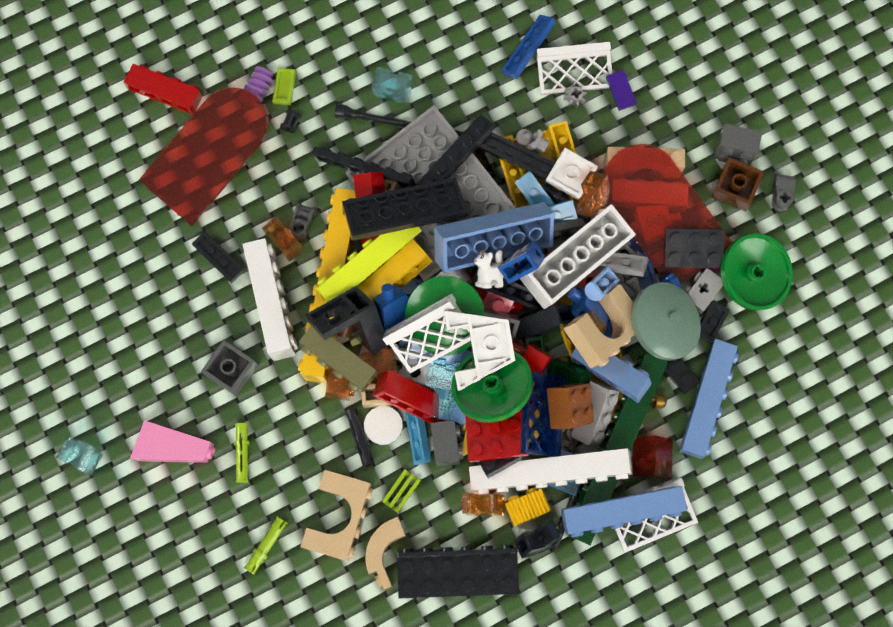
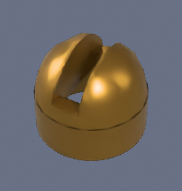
[651,393,667,409]

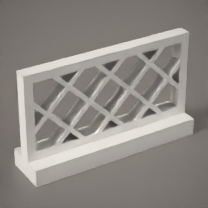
[536,42,612,95]
[383,294,471,373]
[615,477,698,553]

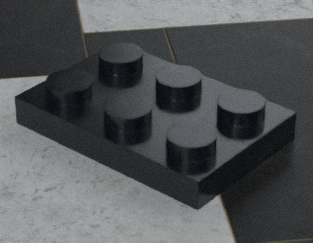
[664,228,725,268]

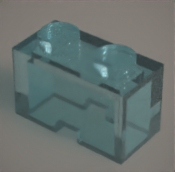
[372,67,414,103]
[426,358,461,392]

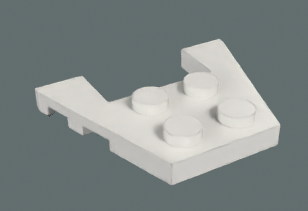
[444,311,515,391]

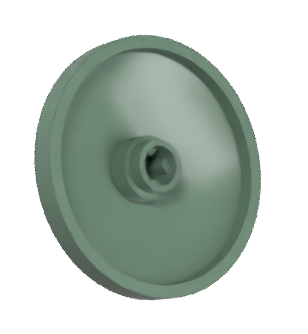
[631,282,701,361]

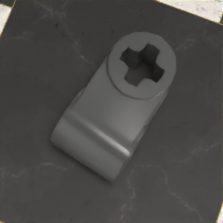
[772,174,796,212]
[290,202,317,241]

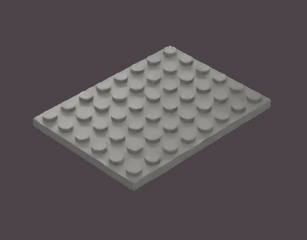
[346,105,516,282]

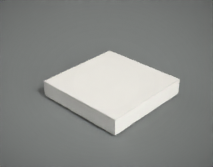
[546,148,598,200]

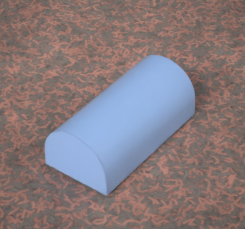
[585,266,620,301]

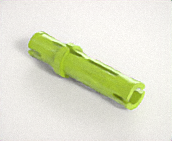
[234,423,250,483]
[244,517,288,575]

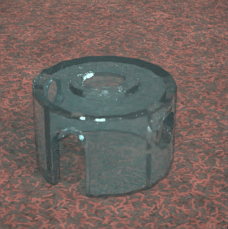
[56,436,103,476]

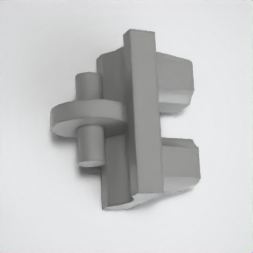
[516,129,549,154]

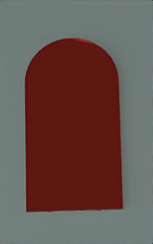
[139,87,268,226]
[602,144,732,284]

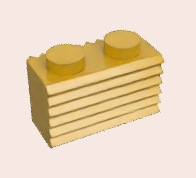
[505,487,551,527]

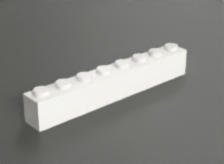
[469,448,633,495]

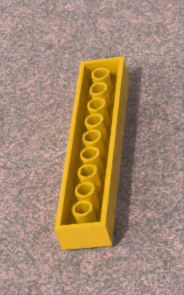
[298,188,356,384]

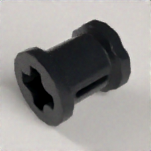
[280,109,302,133]

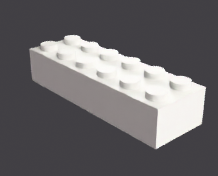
[520,204,636,309]
[243,238,298,361]

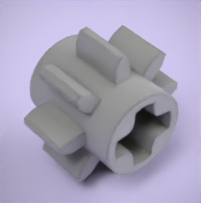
[563,84,587,108]

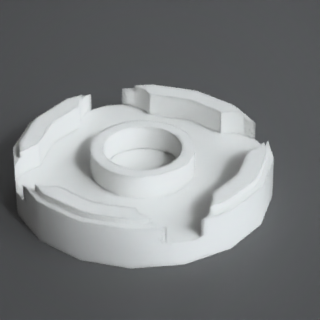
[364,406,403,445]

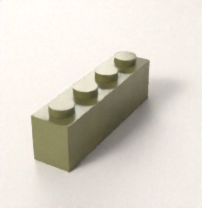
[298,326,377,393]

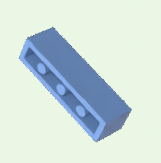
[571,348,652,403]

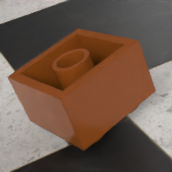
[547,383,594,429]

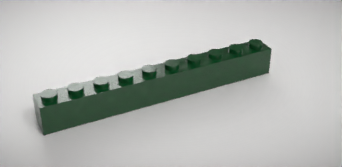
[566,352,668,546]

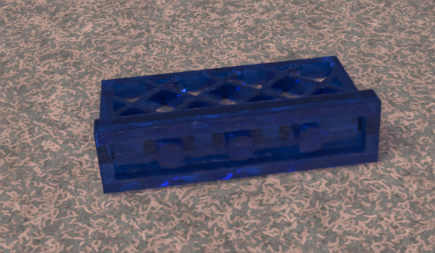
[520,372,564,457]

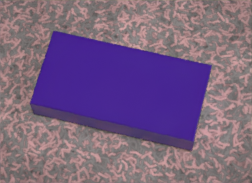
[606,70,637,111]

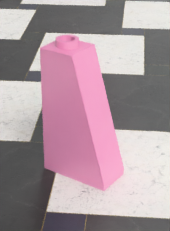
[130,420,215,463]

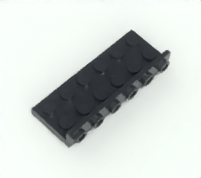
[342,178,468,241]
[397,545,519,599]

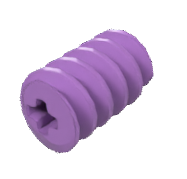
[239,66,274,108]

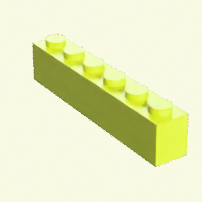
[316,227,422,302]

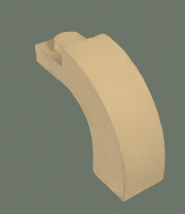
[365,517,406,590]

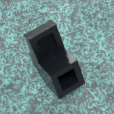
[514,520,560,558]

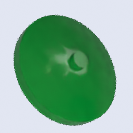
[721,234,793,311]
[405,276,485,356]
[451,351,533,423]

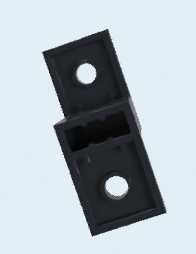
[305,286,389,355]

